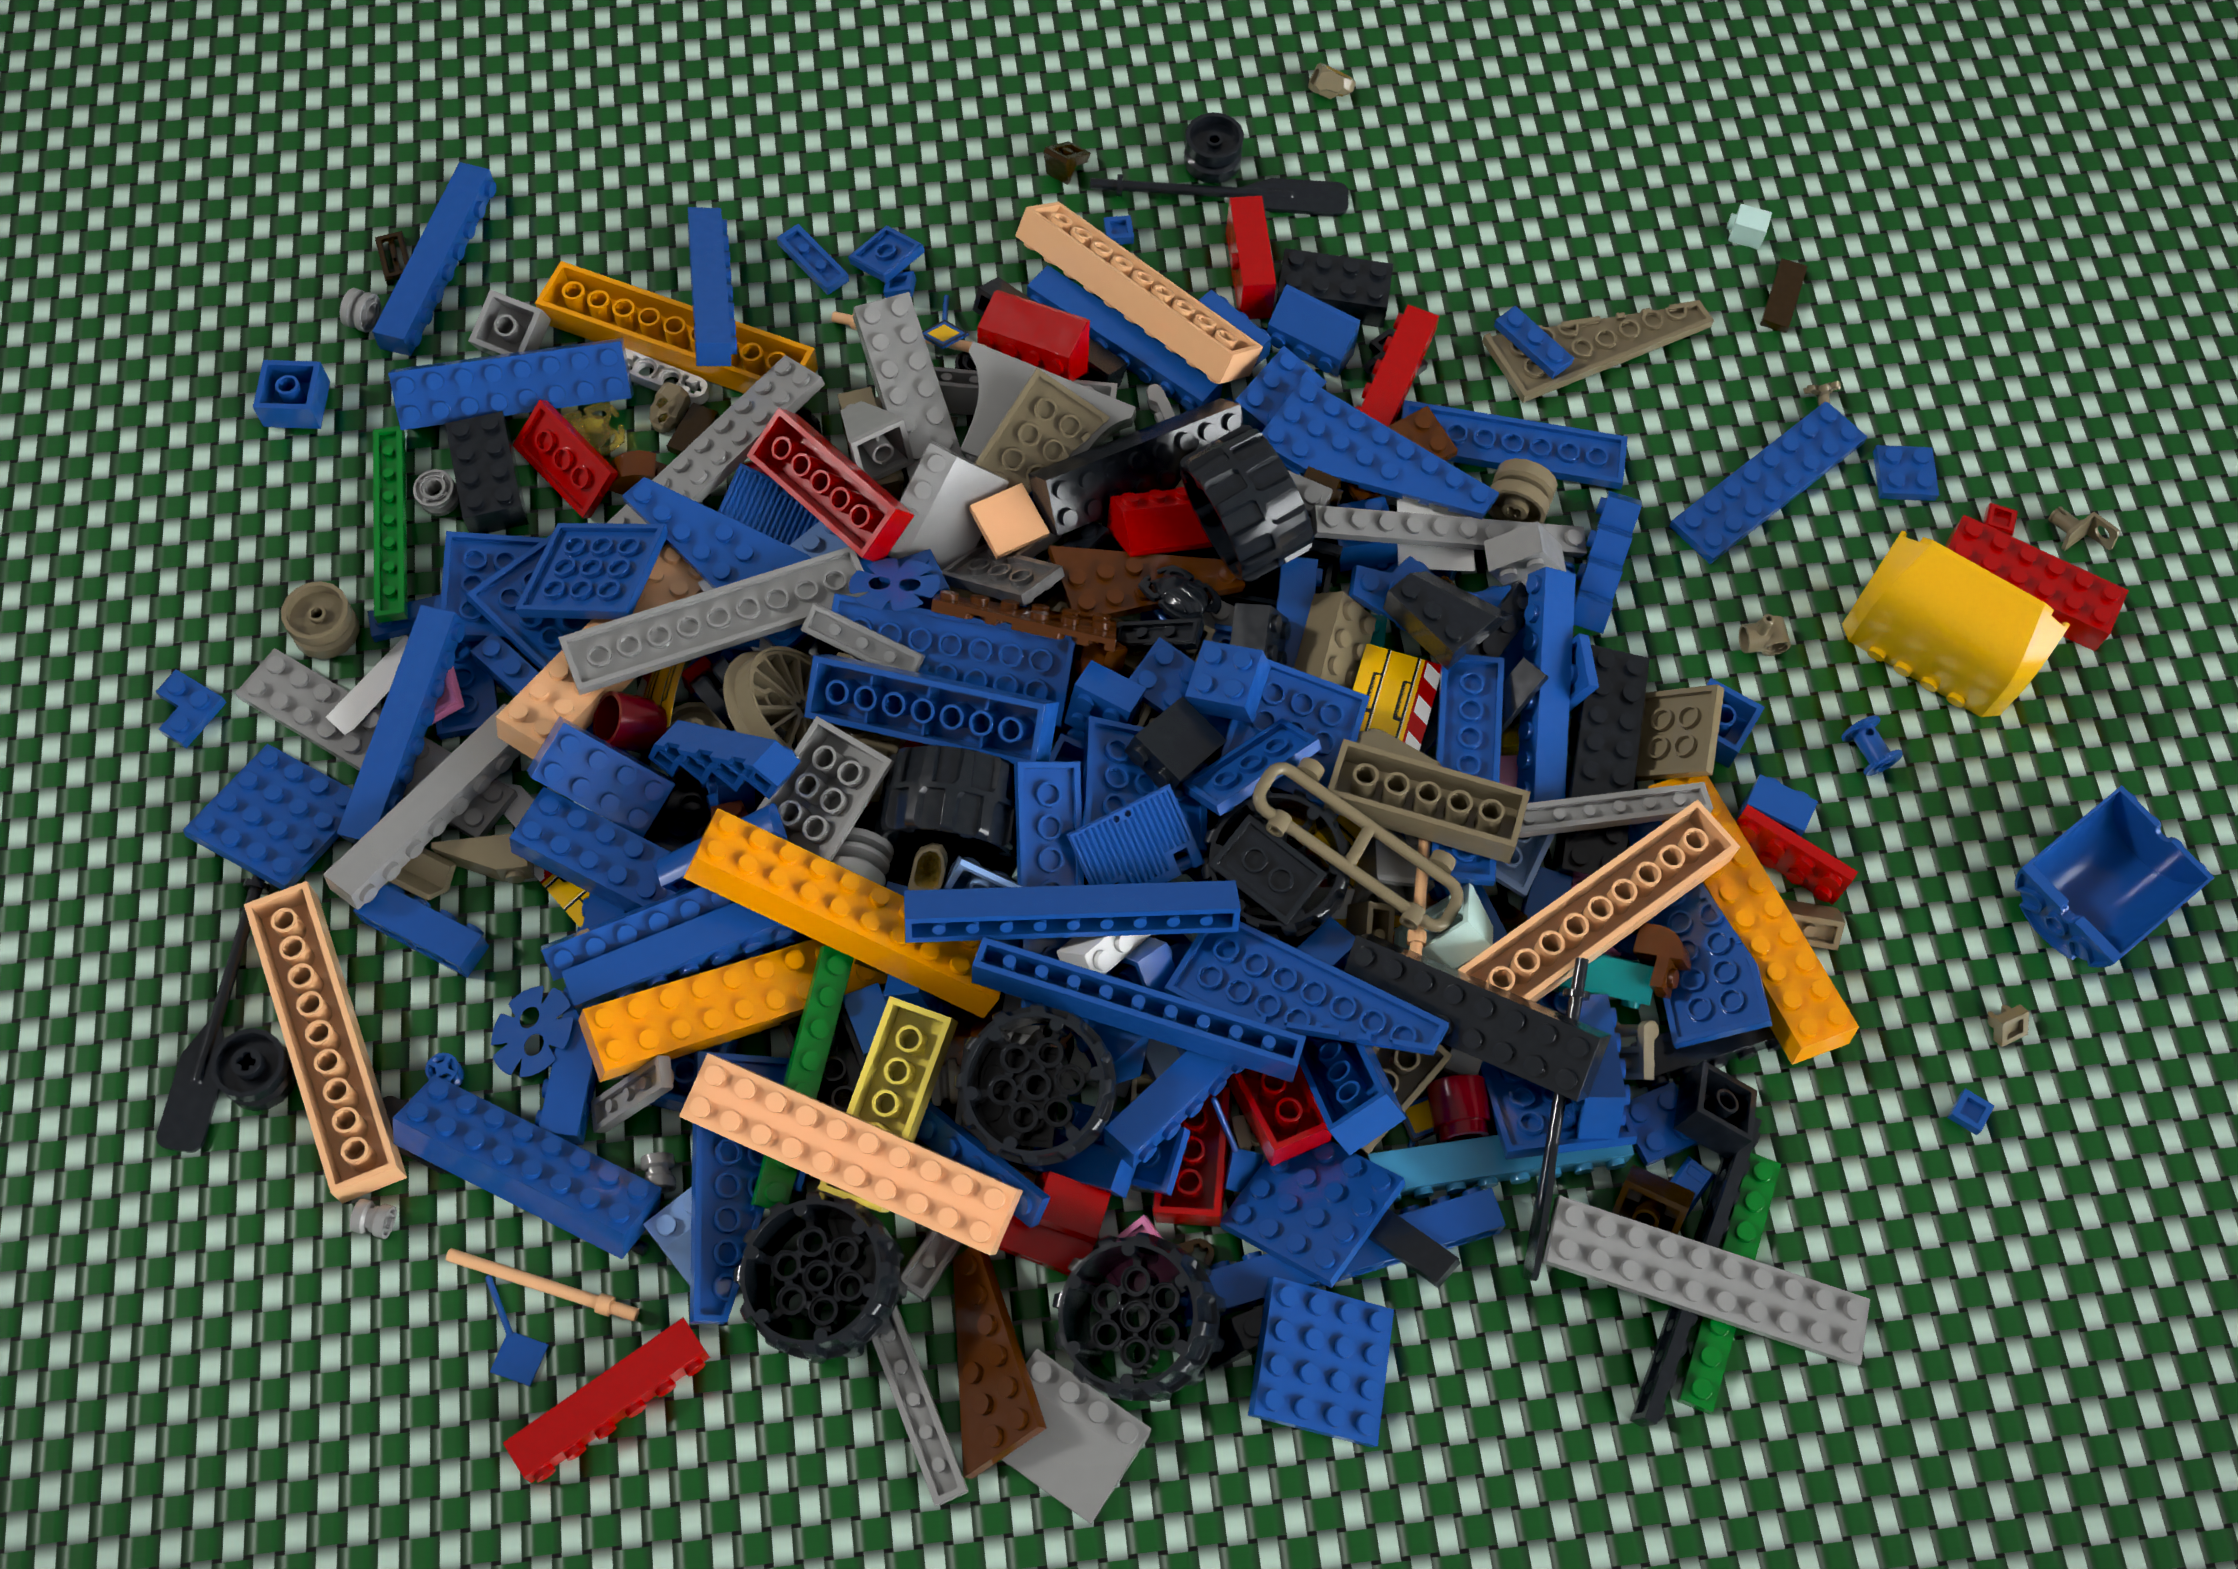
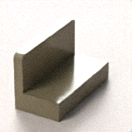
[389,848,457,900]
[1782,899,1845,951]

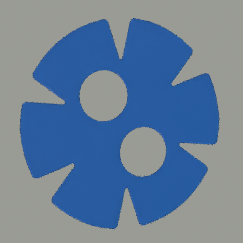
[849,558,940,611]
[491,986,573,1077]

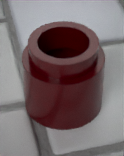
[593,691,667,753]
[1426,1074,1492,1143]

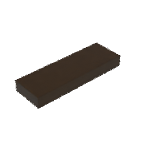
[1760,258,1808,333]

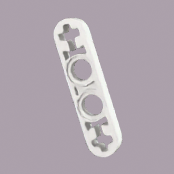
[625,348,710,405]

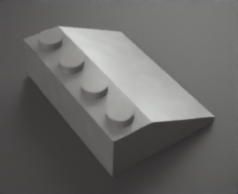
[888,440,1010,570]
[756,716,894,861]
[1001,1349,1151,1524]

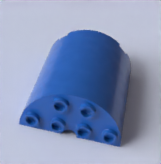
[2015,785,2215,968]

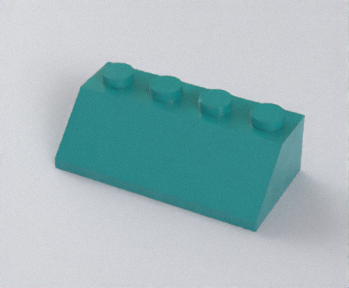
[1557,954,1654,1009]

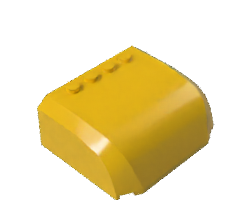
[1842,530,2070,717]

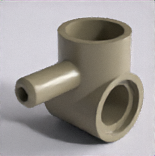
[1739,614,1791,656]

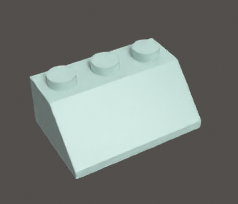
[1394,883,1493,970]

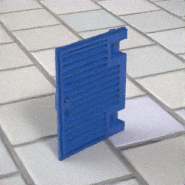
[718,463,820,545]
[1066,784,1205,885]

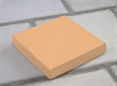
[969,483,1050,560]

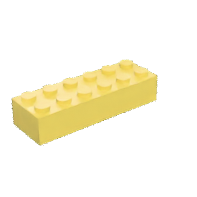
[818,996,958,1213]

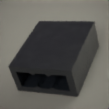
[1124,696,1227,792]

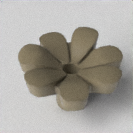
[1803,381,1841,406]

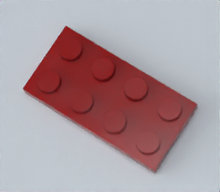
[512,400,618,518]
[1736,804,1858,905]

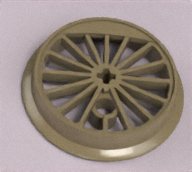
[723,646,846,752]

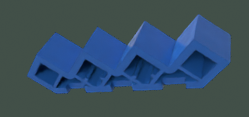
[1574,491,1642,634]
[648,720,801,800]

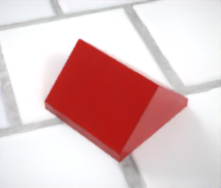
[1035,1171,1111,1244]

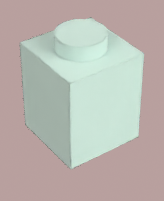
[1726,204,1772,250]

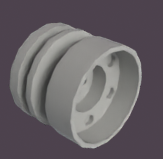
[831,827,894,887]

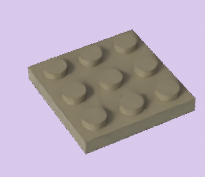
[1635,684,1724,781]

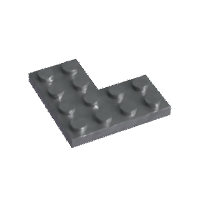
[941,533,1065,606]

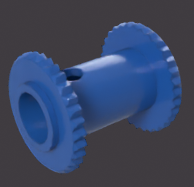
[1841,715,1903,776]

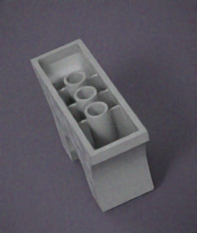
[960,341,1136,462]

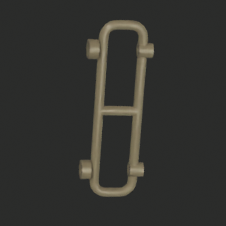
[1253,757,1464,932]

